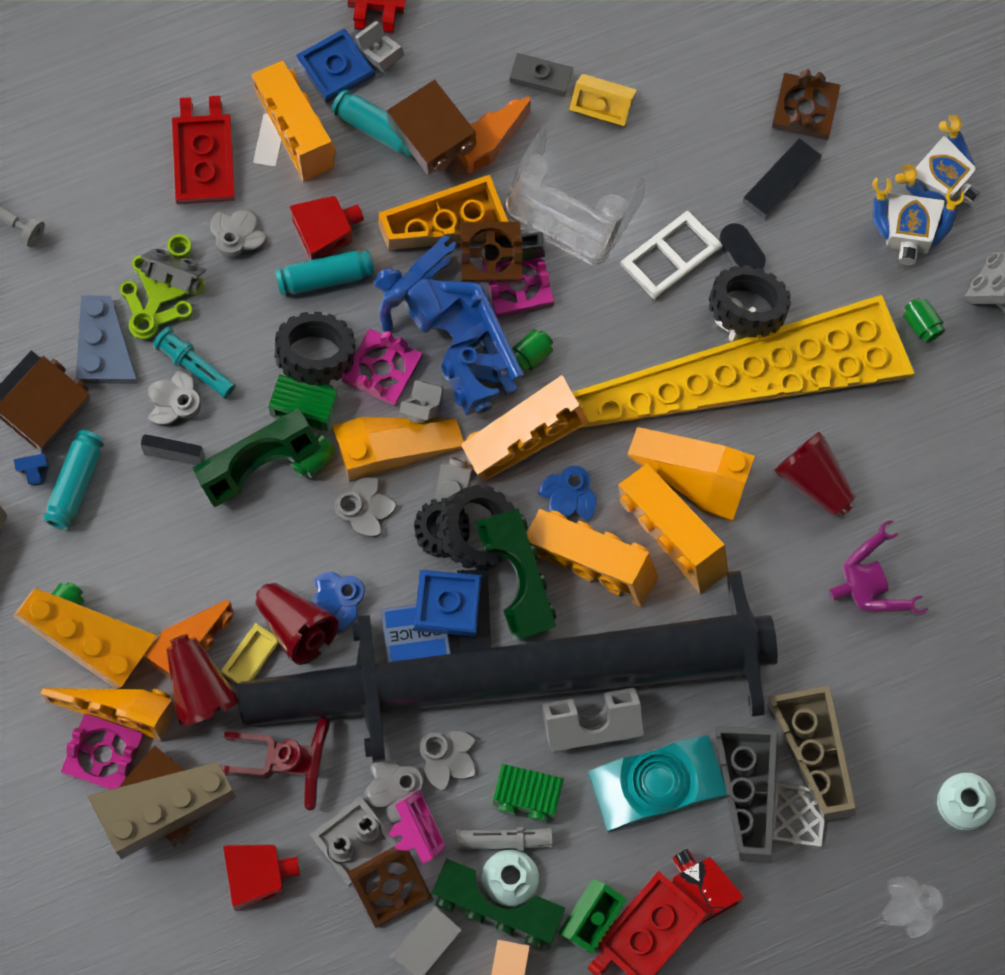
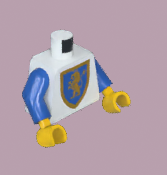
[895,115,982,207]
[872,178,964,265]

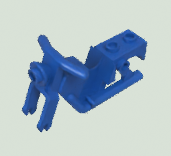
[374,236,524,415]

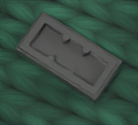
[509,53,573,97]

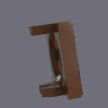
[772,69,841,140]
[460,221,523,283]
[346,846,431,928]

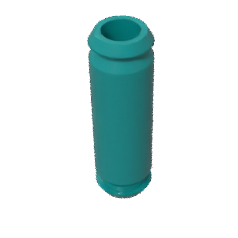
[332,90,413,158]
[275,249,375,296]
[43,430,104,530]

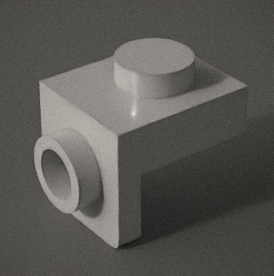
[355,21,405,71]
[399,380,444,423]
[434,457,473,501]

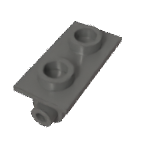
[141,248,207,293]

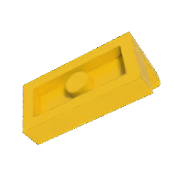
[569,74,637,126]

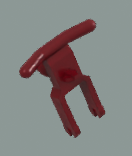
[220,718,330,811]

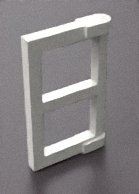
[621,210,722,300]

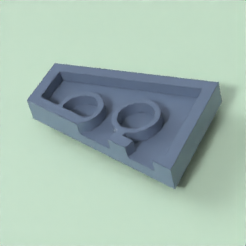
[76,295,138,384]

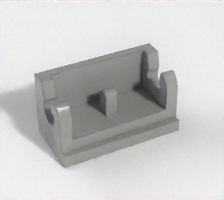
[389,906,461,975]

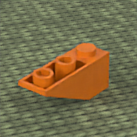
[458,96,531,174]
[144,600,234,679]

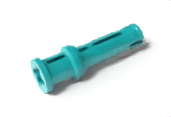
[153,326,236,399]

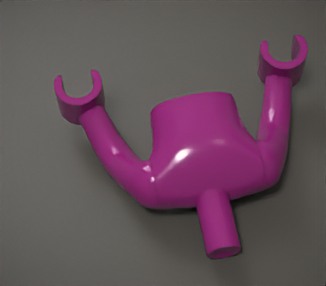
[829,520,928,616]

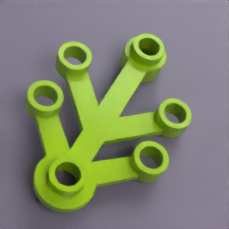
[120,234,205,340]

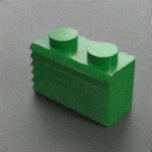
[268,374,339,431]
[493,764,564,823]
[558,879,627,953]

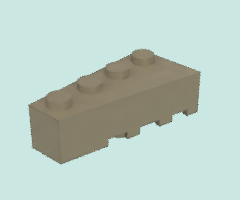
[767,685,856,821]
[87,762,236,859]

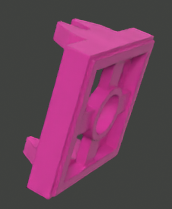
[482,258,554,318]
[341,328,423,407]
[61,713,144,790]
[389,790,446,864]

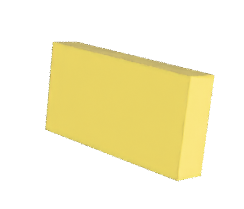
[220,623,280,686]

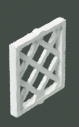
[773,783,824,847]

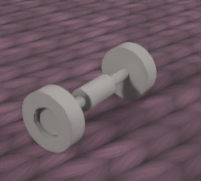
[0,207,45,247]

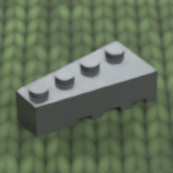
[714,726,778,863]

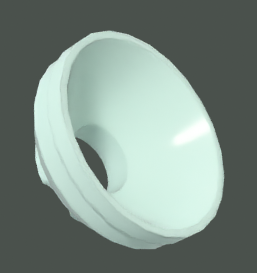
[937,773,996,831]
[481,849,539,908]

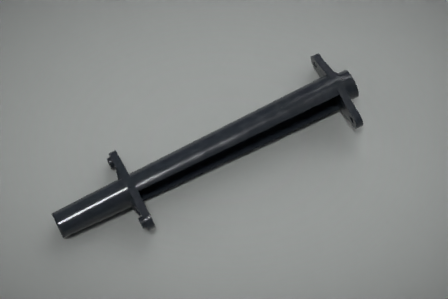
[237,570,778,763]

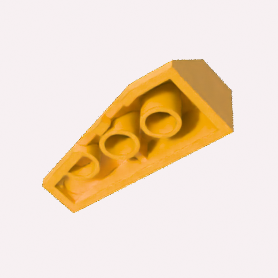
[332,417,464,482]
[627,427,755,522]
[40,688,175,742]

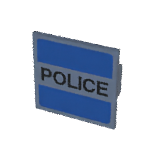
[381,604,450,662]

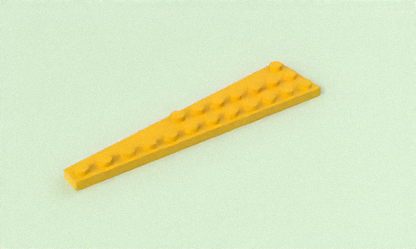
[572,295,915,428]

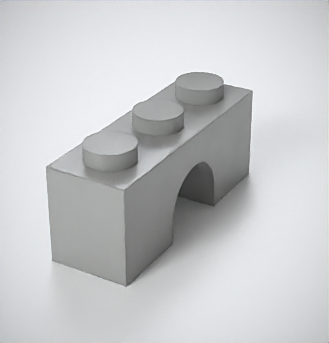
[542,688,644,752]

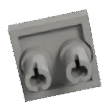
[964,251,1005,313]
[310,796,397,887]

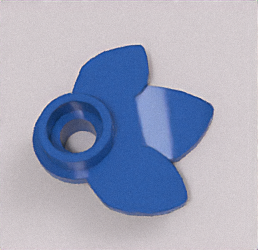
[538,466,596,521]
[310,572,365,632]

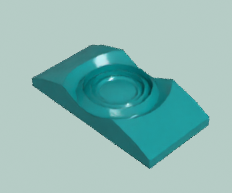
[588,735,727,832]

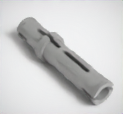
[456,826,552,851]

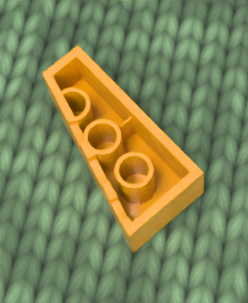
[378,174,509,250]
[527,509,658,608]
[13,588,157,689]

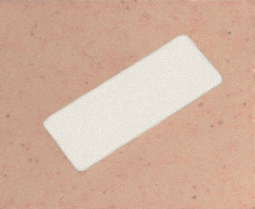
[253,113,281,166]

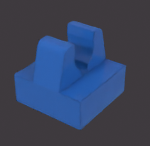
[13,453,49,485]

